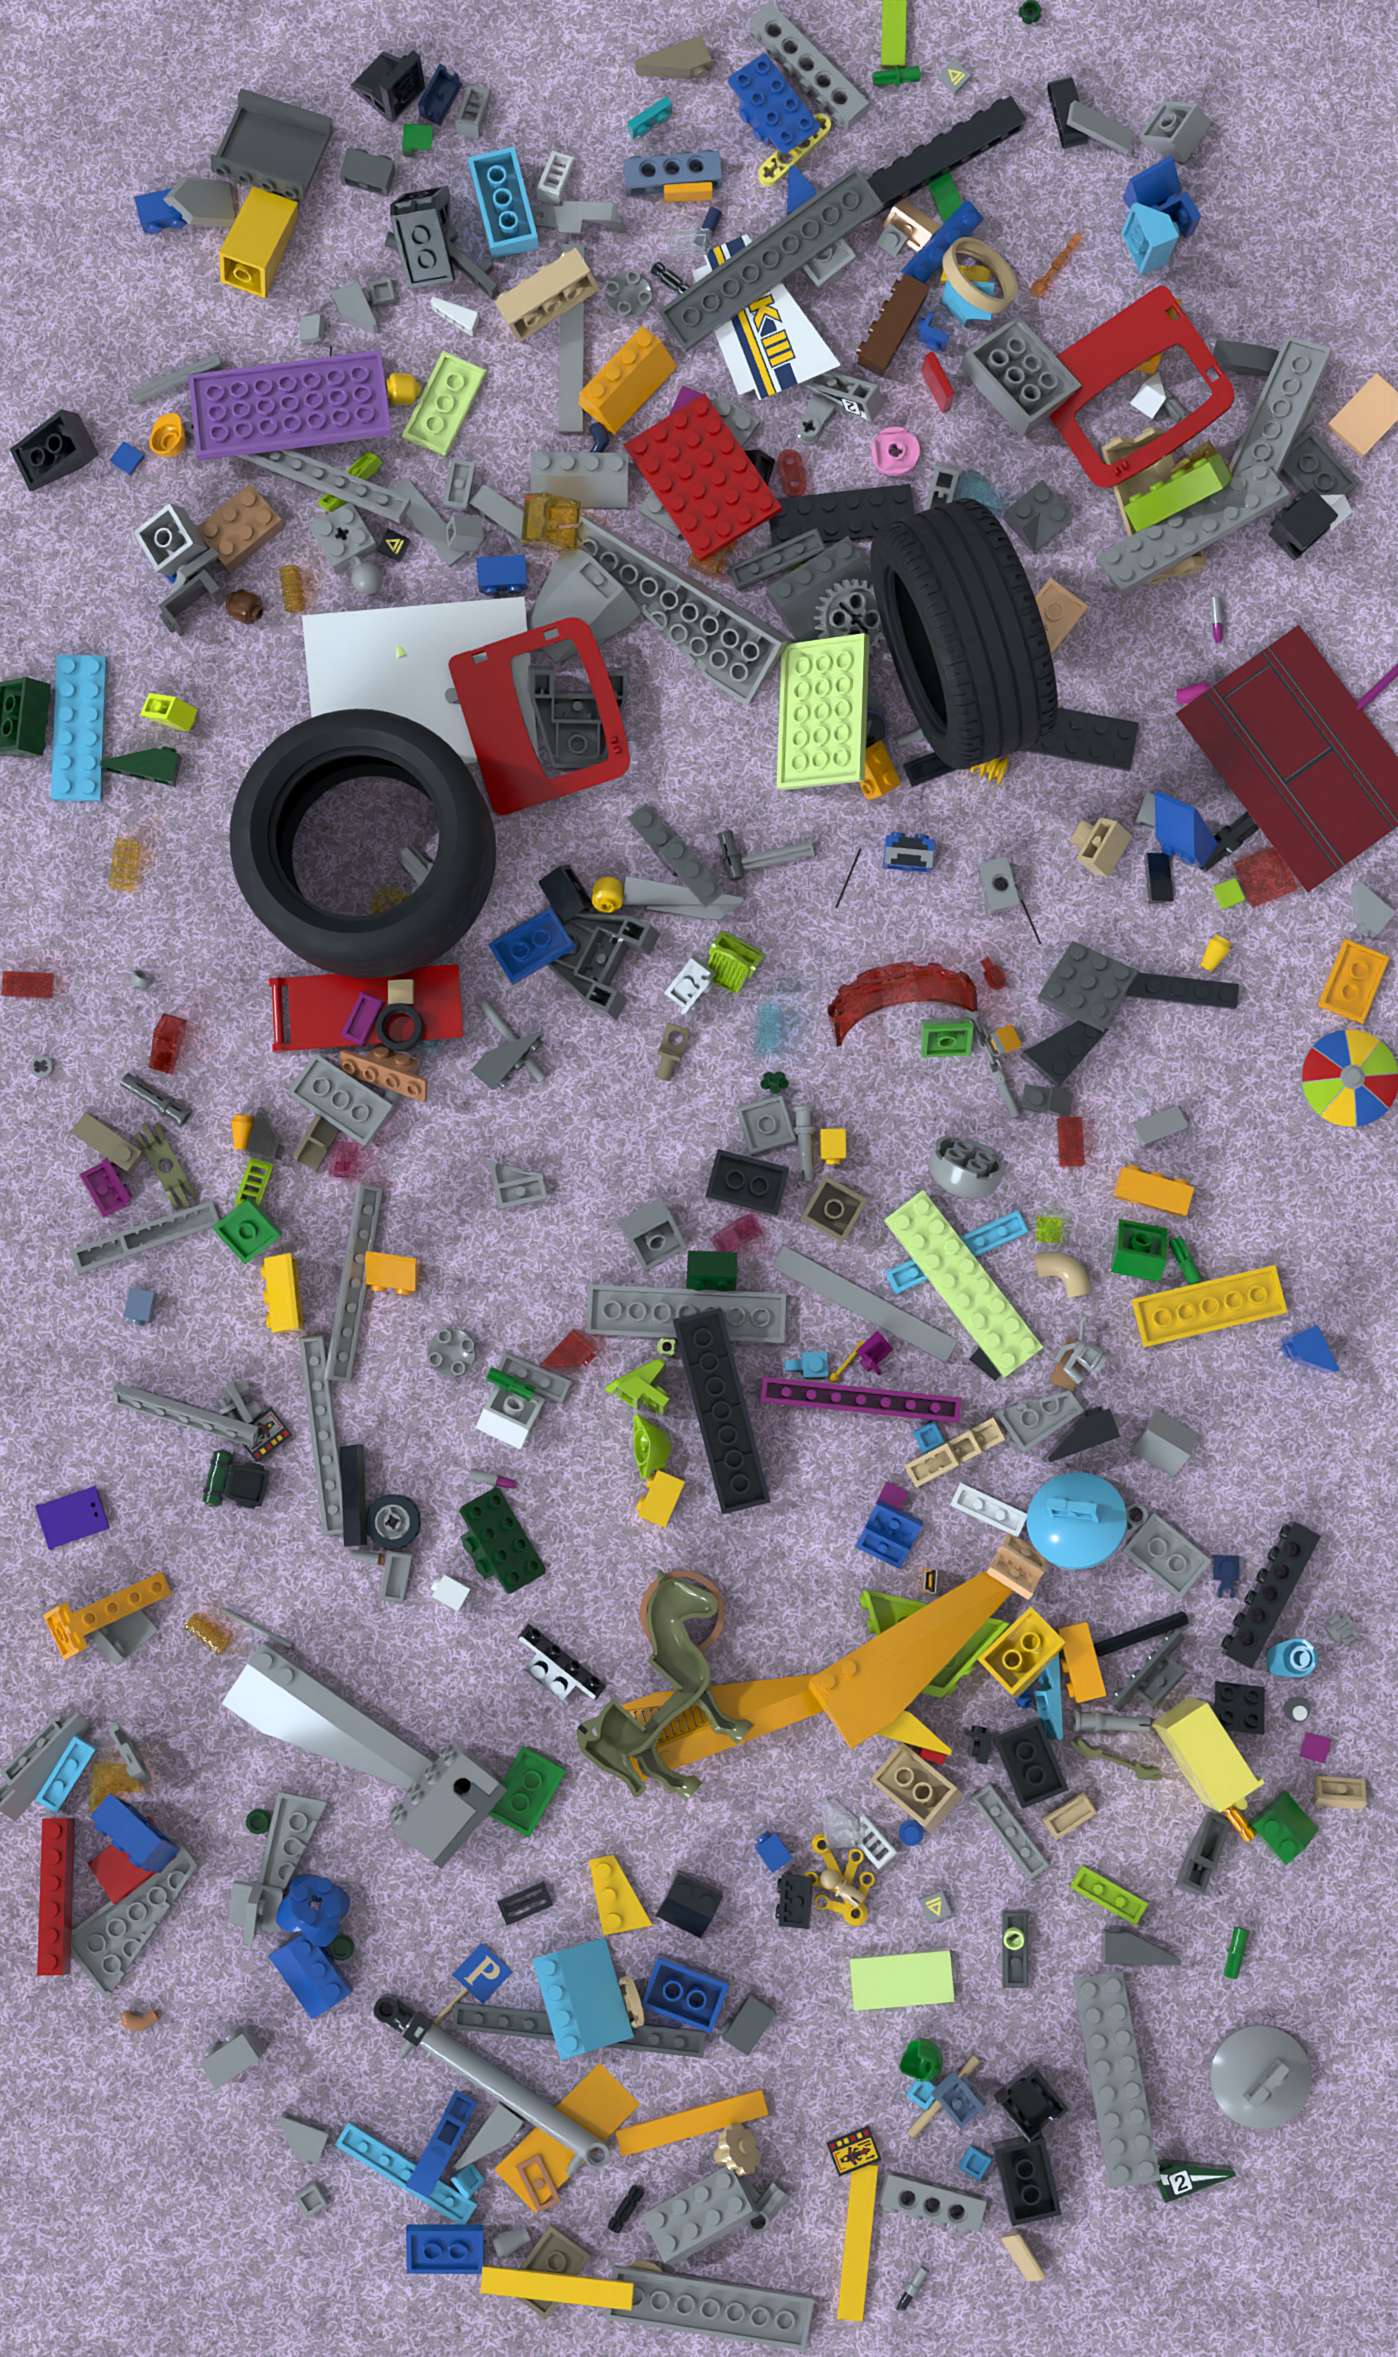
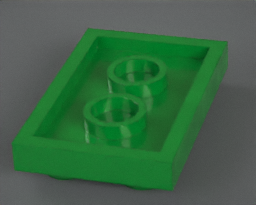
[488,1746,566,1838]

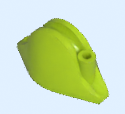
[633,1414,672,1480]

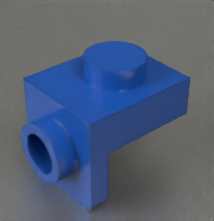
[916,312,950,352]

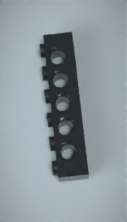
[1221,1521,1321,1669]

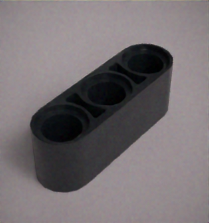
[1047,77,1088,149]

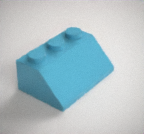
[1121,202,1179,275]

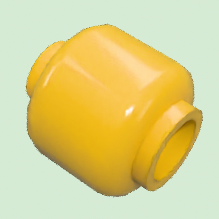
[385,373,421,405]
[592,876,624,913]

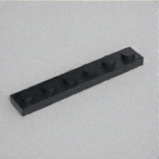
[1125,972,1239,1009]

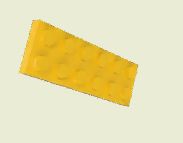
[1131,1265,1288,1347]

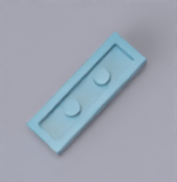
[35,1734,98,1813]

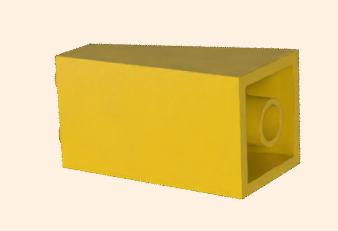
[219,186,298,299]

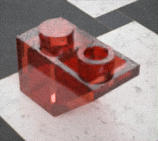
[149,1013,187,1075]

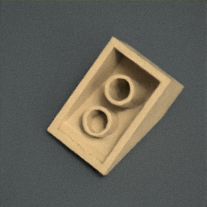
[870,1742,964,1834]

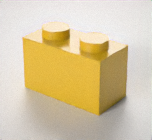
[635,1470,685,1528]

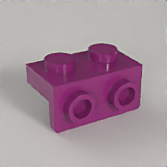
[79,1158,132,1219]

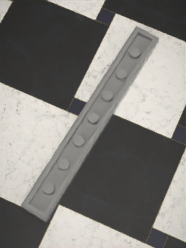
[559,244,585,434]
[324,1183,383,1383]
[772,1246,958,1363]
[299,1335,343,1536]

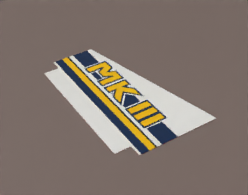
[693,234,840,400]

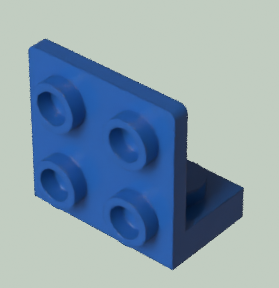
[1150,192,1201,239]

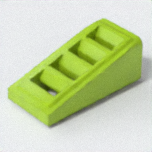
[234,1158,274,1208]

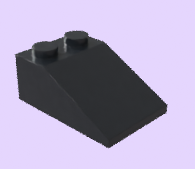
[9,409,99,492]
[1042,1406,1120,1463]

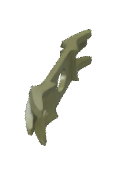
[135,1122,199,1210]
[1070,1736,1163,1780]

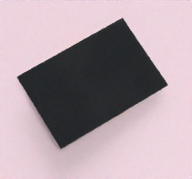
[969,1346,1001,1381]

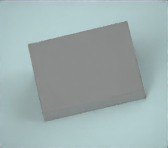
[1131,1409,1199,1477]

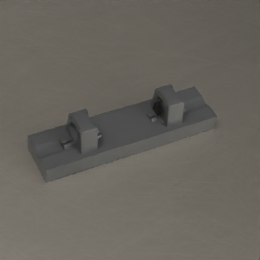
[445,226,499,300]

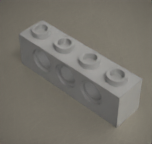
[879,2169,987,2234]

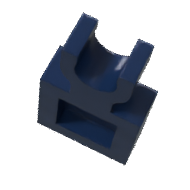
[1213,1555,1240,1598]

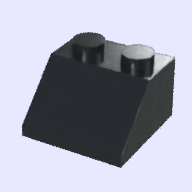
[655,1870,723,1939]

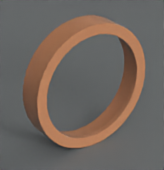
[640,1570,725,1652]

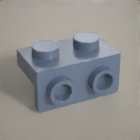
[931,2072,989,2129]

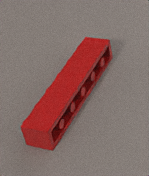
[37,1818,75,1976]

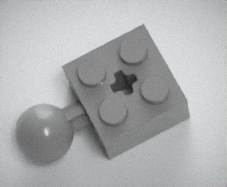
[309,503,383,594]

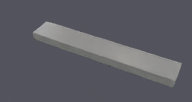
[113,1383,258,1447]

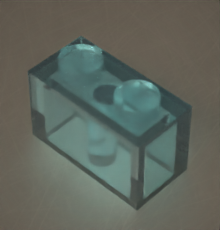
[752,1003,782,1057]

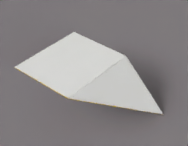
[1131,372,1166,419]
[1320,495,1352,531]

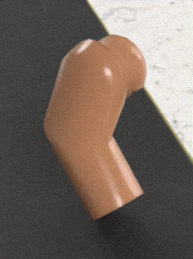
[120,2009,160,2031]

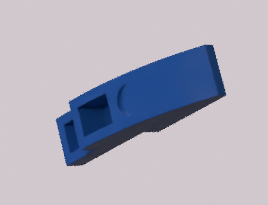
[406,2090,478,2198]

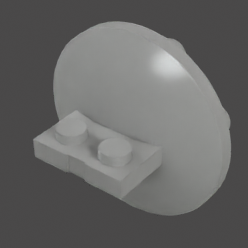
[1209,2024,1311,2129]

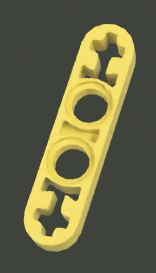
[758,113,831,187]

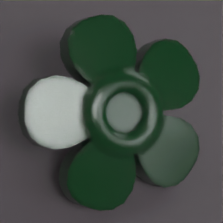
[760,1071,789,1094]

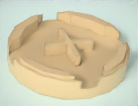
[619,1975,644,2028]

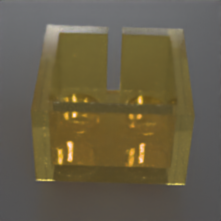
[521,492,581,552]

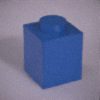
[754,1831,793,1873]

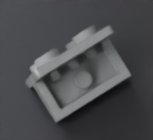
[229,1880,284,1945]

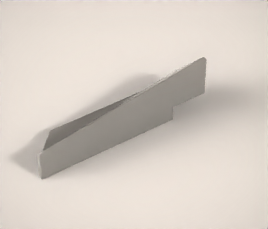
[623,876,744,921]
[0,1713,90,1821]

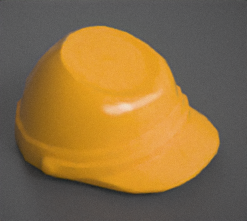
[149,413,187,458]

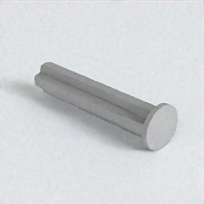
[741,838,815,871]

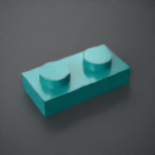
[627,96,672,139]

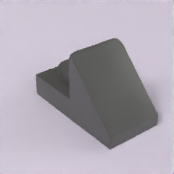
[1021,1084,1073,1118]

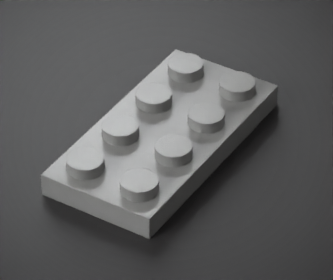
[287,1053,395,1148]

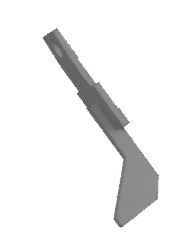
[532,201,627,234]

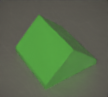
[920,1018,974,1058]

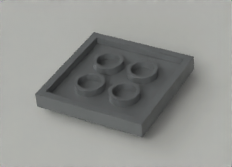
[1038,941,1138,1032]

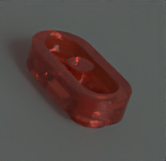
[777,449,807,497]

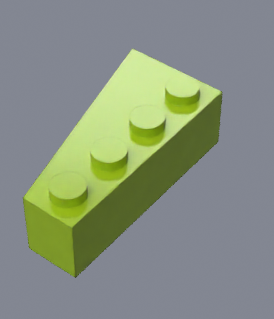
[1124,453,1232,532]

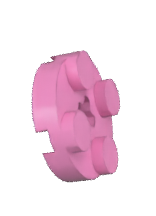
[871,427,920,477]

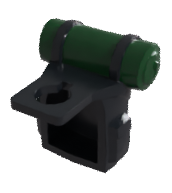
[202,1449,269,1509]

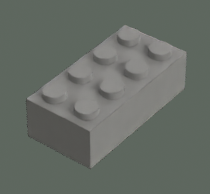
[642,2166,760,2266]

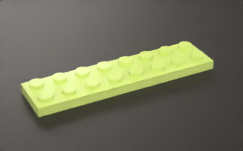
[883,1190,1043,1378]

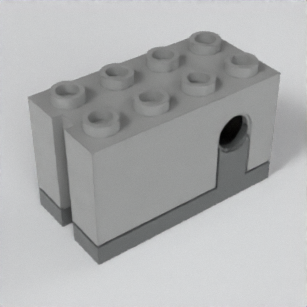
[389,1740,508,1869]

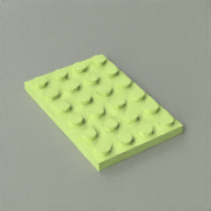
[777,633,869,790]

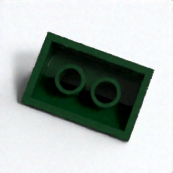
[0,677,51,758]

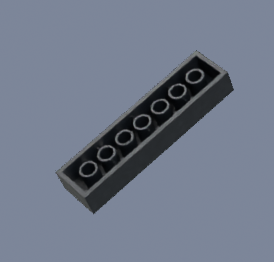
[672,1306,771,1515]

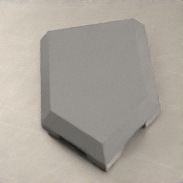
[163,177,236,228]

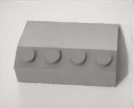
[959,316,1082,437]

